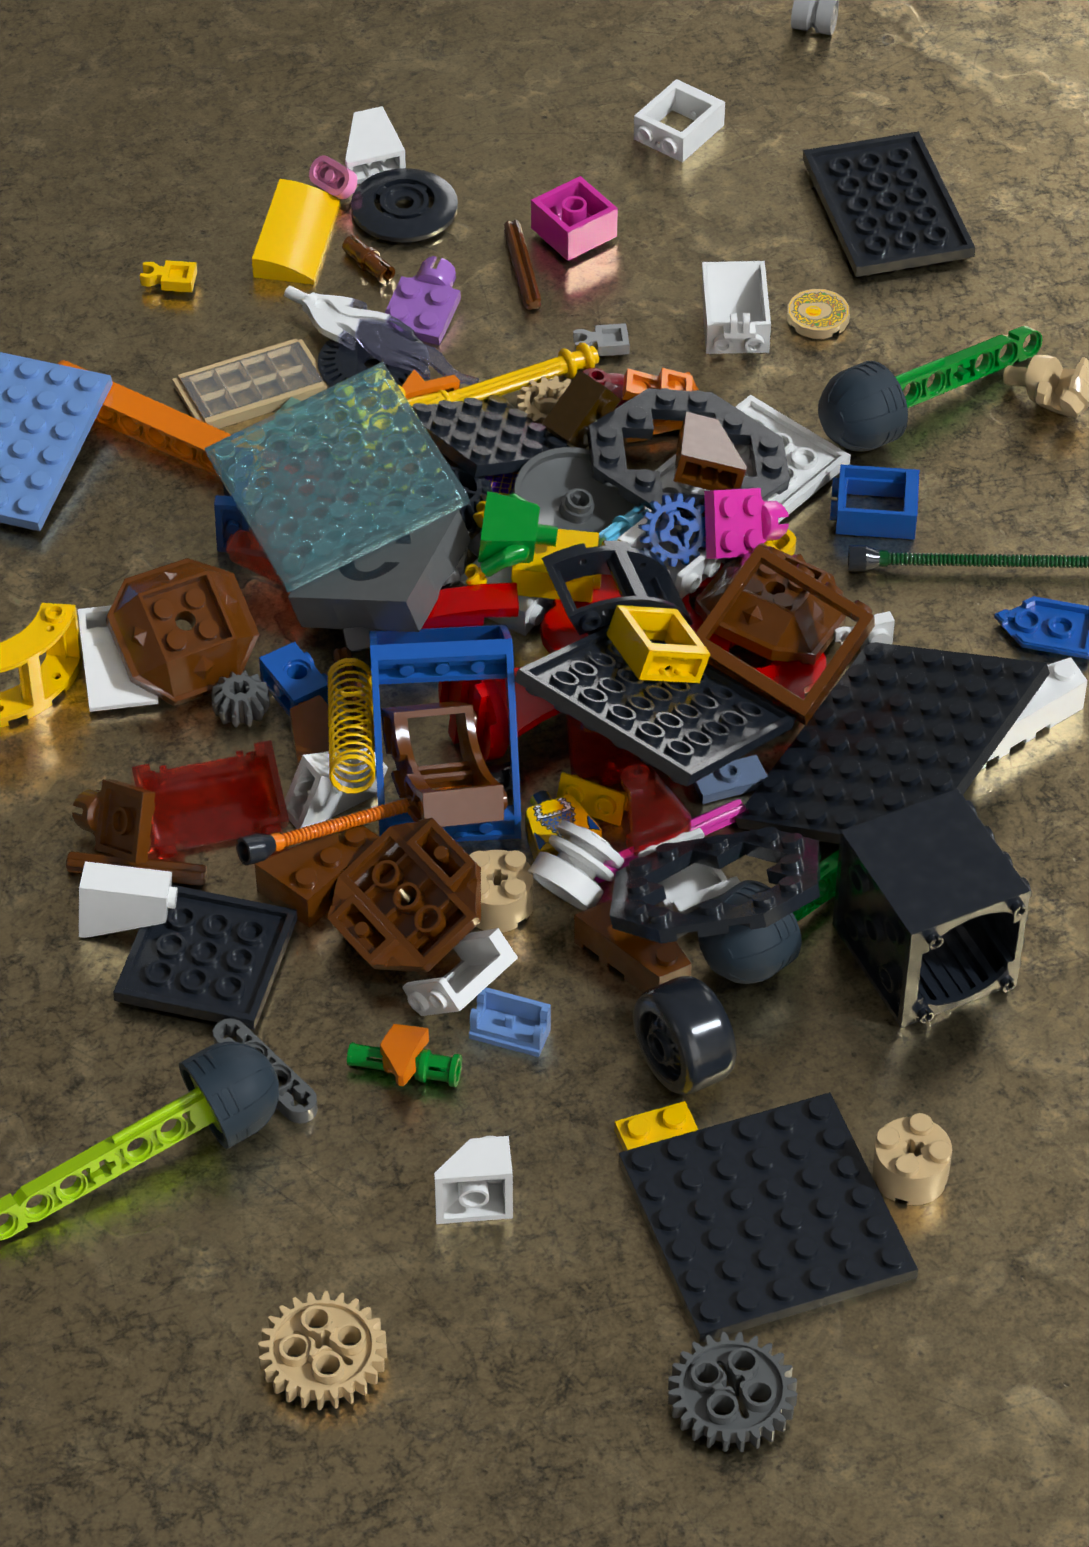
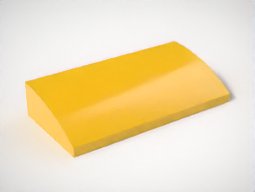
[252,179,340,285]

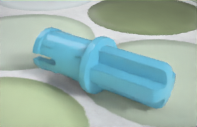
[599,505,649,546]

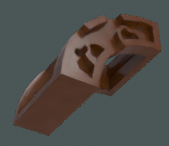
[381,701,508,827]

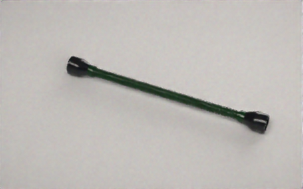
[848,545,1089,572]

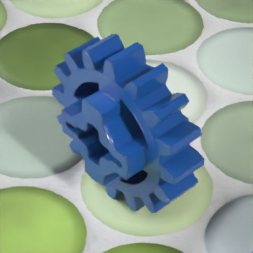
[638,493,706,567]

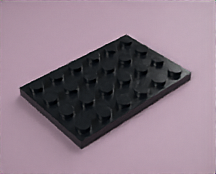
[803,131,976,277]

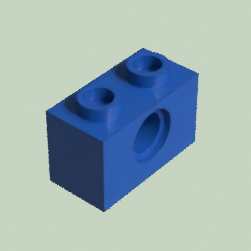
[259,642,328,717]

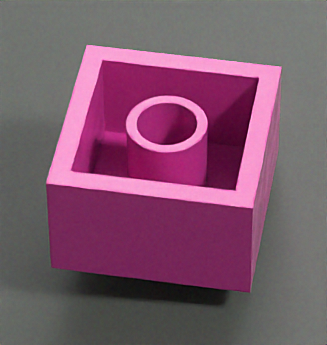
[531,176,618,261]

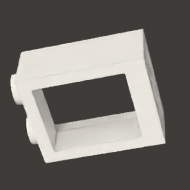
[634,79,725,163]

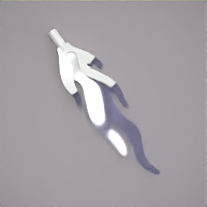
[284,286,479,385]

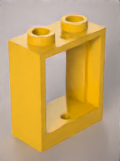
[607,605,710,683]

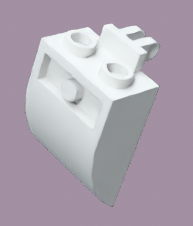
[702,261,771,354]

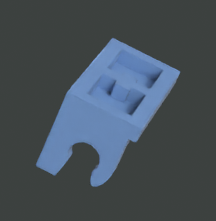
[469,987,551,1057]

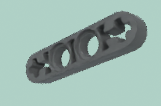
[213,1018,318,1124]

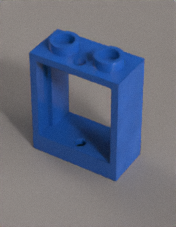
[830,464,920,540]

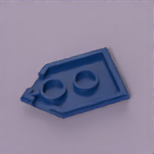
[994,596,1089,659]

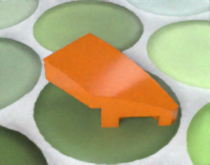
[380,1024,429,1086]

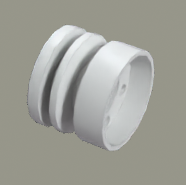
[528,820,624,911]

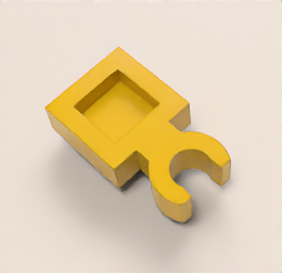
[140,260,197,292]

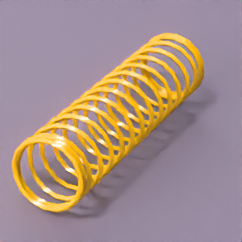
[328,658,375,794]

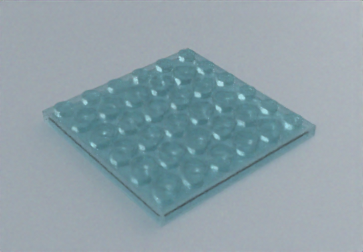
[204,362,470,593]

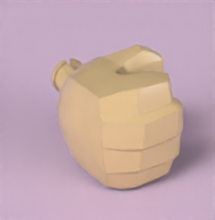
[1003,354,1089,418]

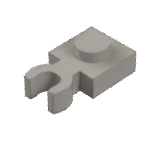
[573,323,630,356]

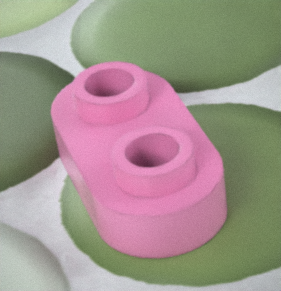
[309,155,357,199]

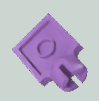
[385,256,461,345]

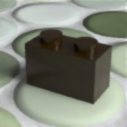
[542,370,621,449]

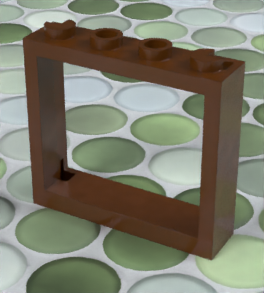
[696,544,875,726]

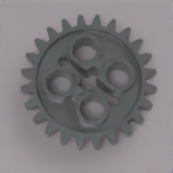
[668,1332,798,1452]

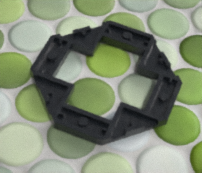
[587,388,790,525]
[610,827,821,943]

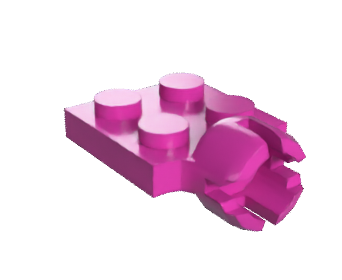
[704,488,789,559]

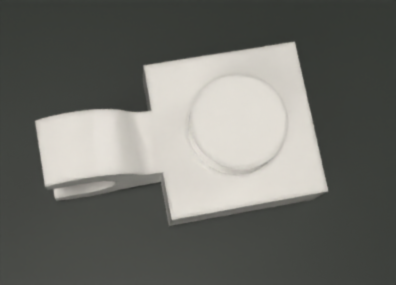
[834,611,895,651]

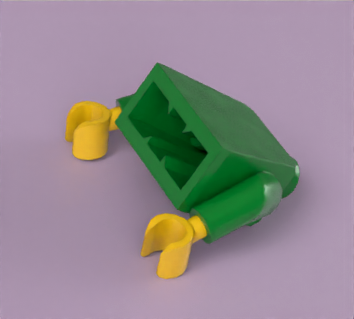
[465,491,558,586]

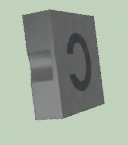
[288,507,471,632]

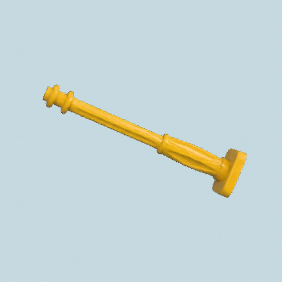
[336,342,599,470]

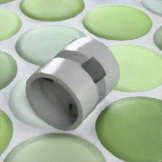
[791,0,839,35]

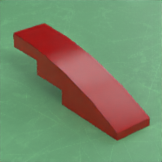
[421,583,519,629]

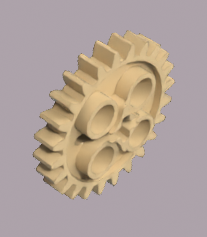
[258,1291,387,1410]

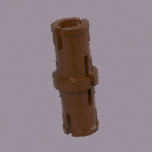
[342,234,395,284]

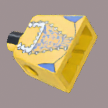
[525,790,602,861]

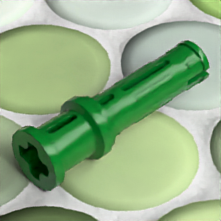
[347,1042,462,1087]

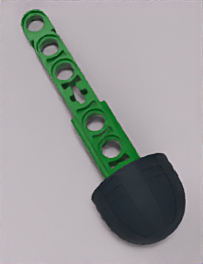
[818,325,1043,451]
[698,850,839,984]

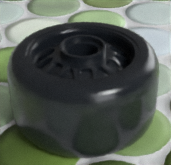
[633,976,737,1095]

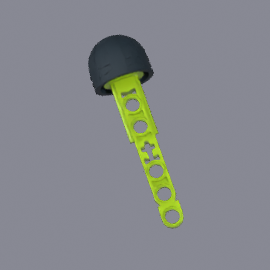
[0,1042,279,1240]

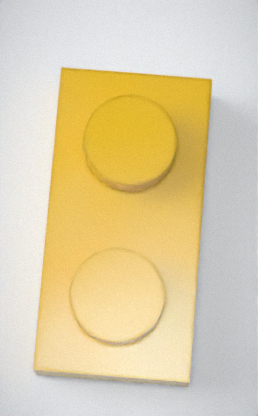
[614,1101,699,1151]

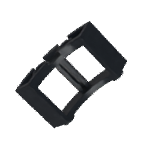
[542,540,693,635]

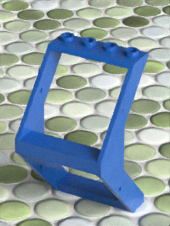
[369,625,521,842]

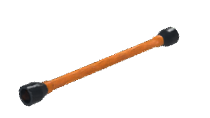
[236,762,512,866]

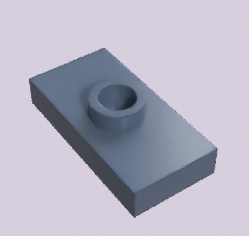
[693,754,767,804]

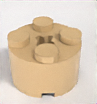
[469,849,533,933]
[873,1113,952,1206]

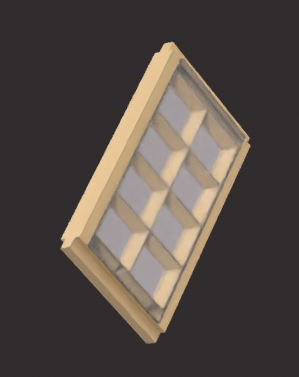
[172,338,331,429]

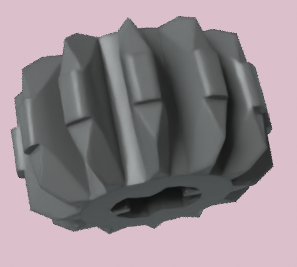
[211,670,270,728]

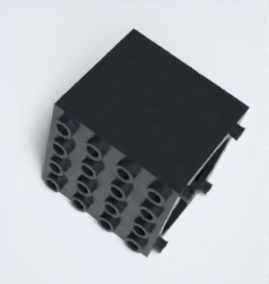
[832,788,1032,1028]

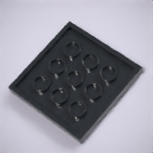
[396,395,570,477]
[113,885,297,1030]

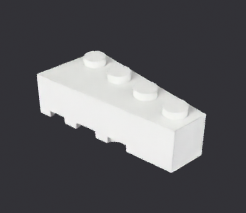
[981,657,1087,770]

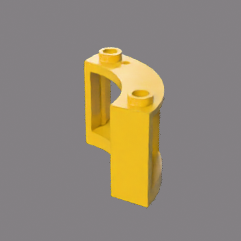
[0,603,83,728]

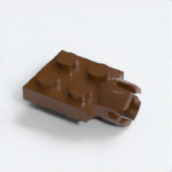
[72,779,155,863]

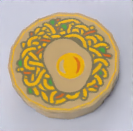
[787,289,850,339]

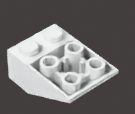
[78,605,158,712]

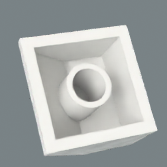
[434,1136,513,1224]

